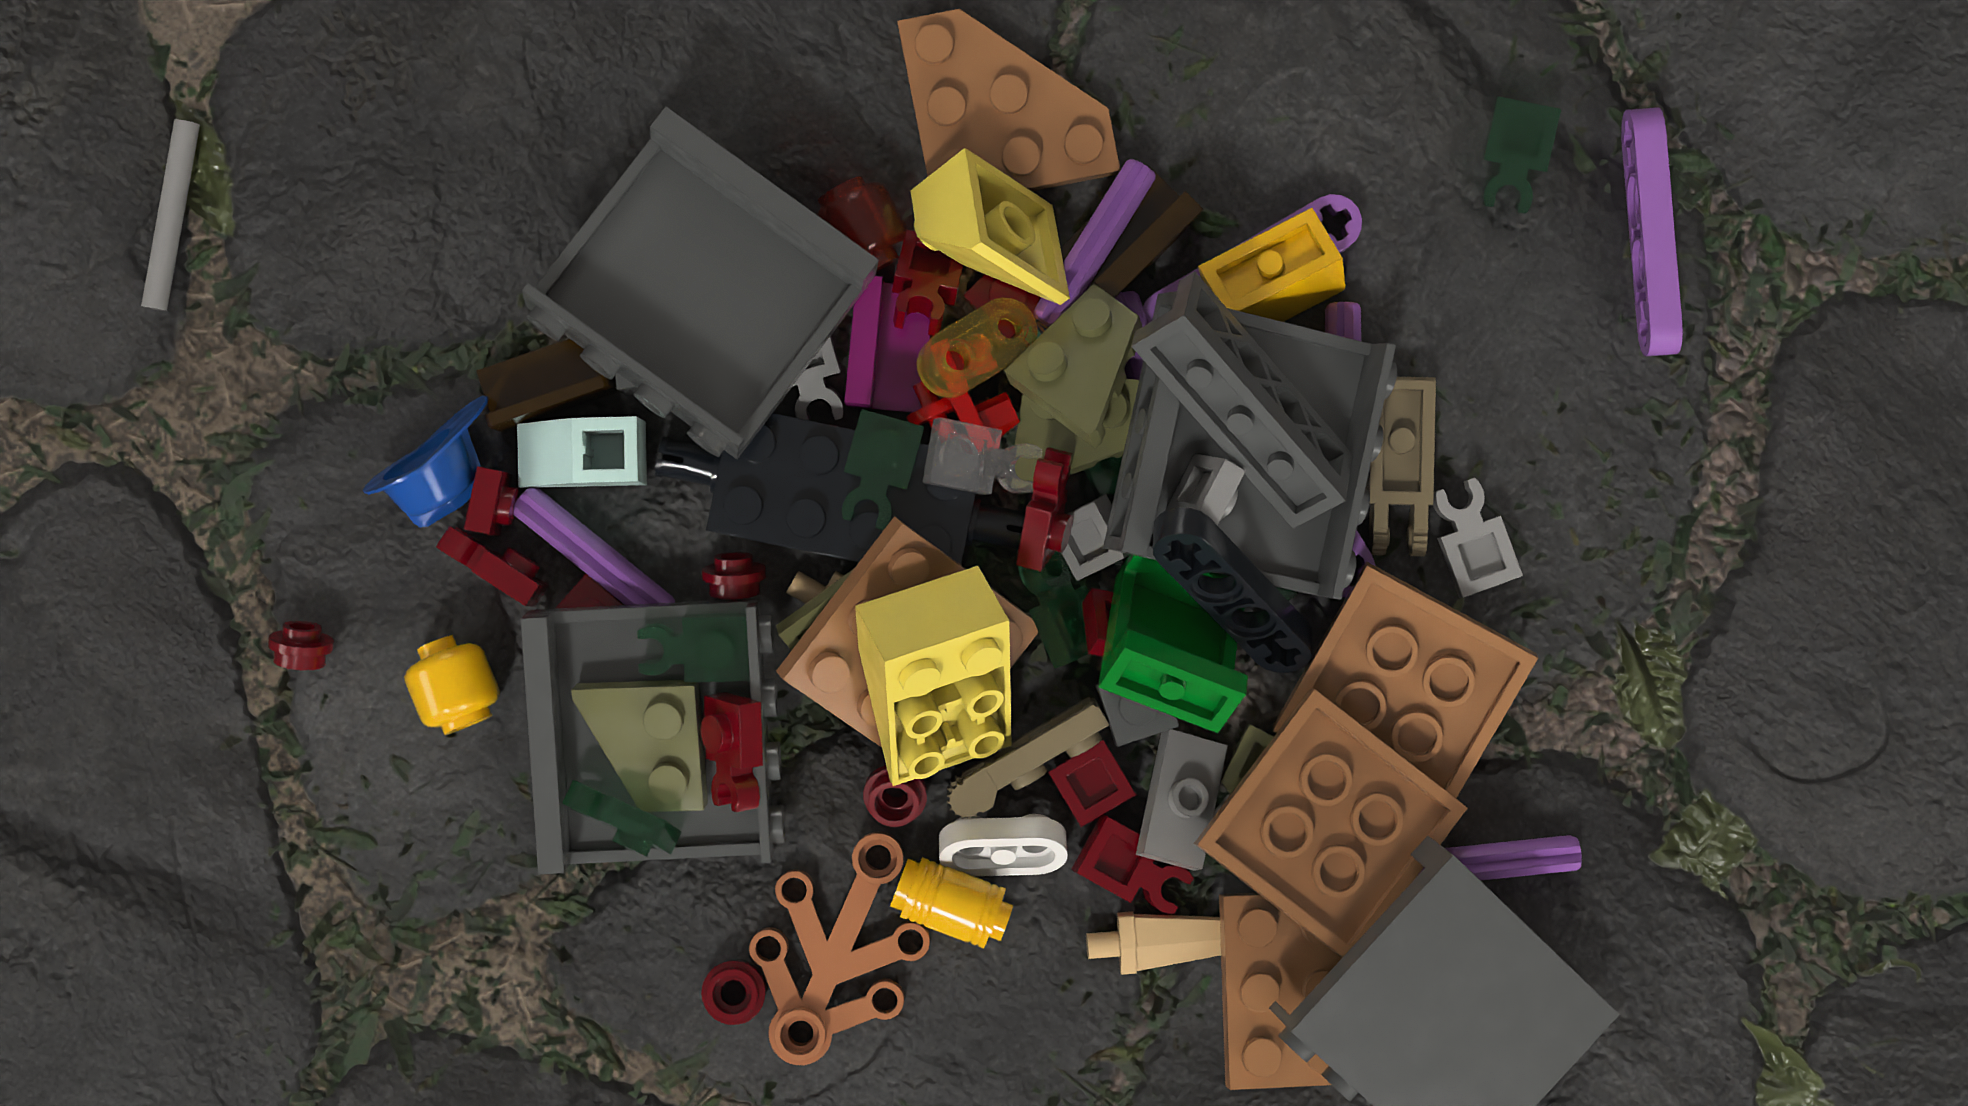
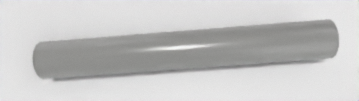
[141,119,200,311]

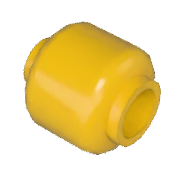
[404,635,500,735]

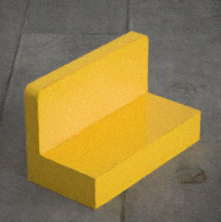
[1198,208,1345,322]

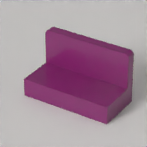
[844,276,930,413]

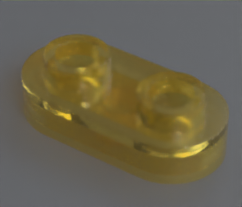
[917,297,1038,398]

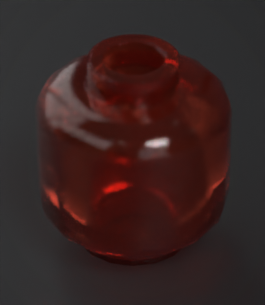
[816,176,907,272]

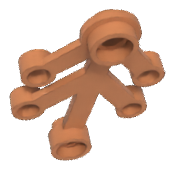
[749,832,930,1065]

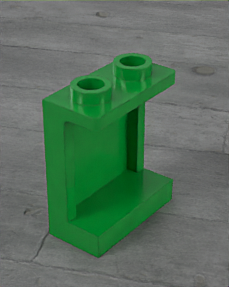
[1098,555,1248,733]

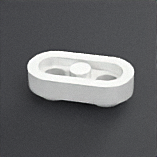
[939,814,1068,876]

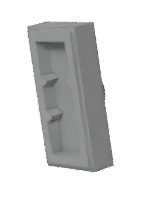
[1136,729,1228,871]

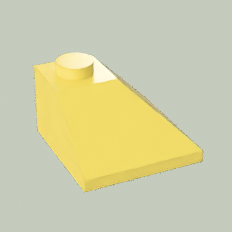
[910,148,1070,305]

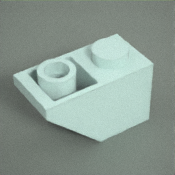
[517,416,647,488]

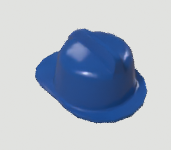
[363,395,489,527]

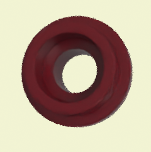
[702,552,766,599]
[268,621,334,670]
[863,765,927,827]
[701,960,766,1025]

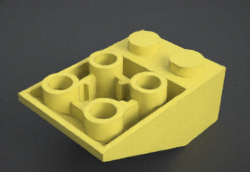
[855,566,1012,786]

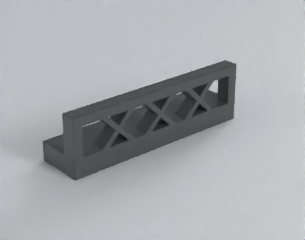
[1131,271,1353,529]

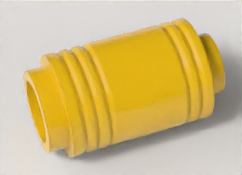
[890,857,1013,949]

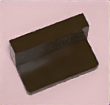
[1061,165,1203,298]
[476,338,619,432]

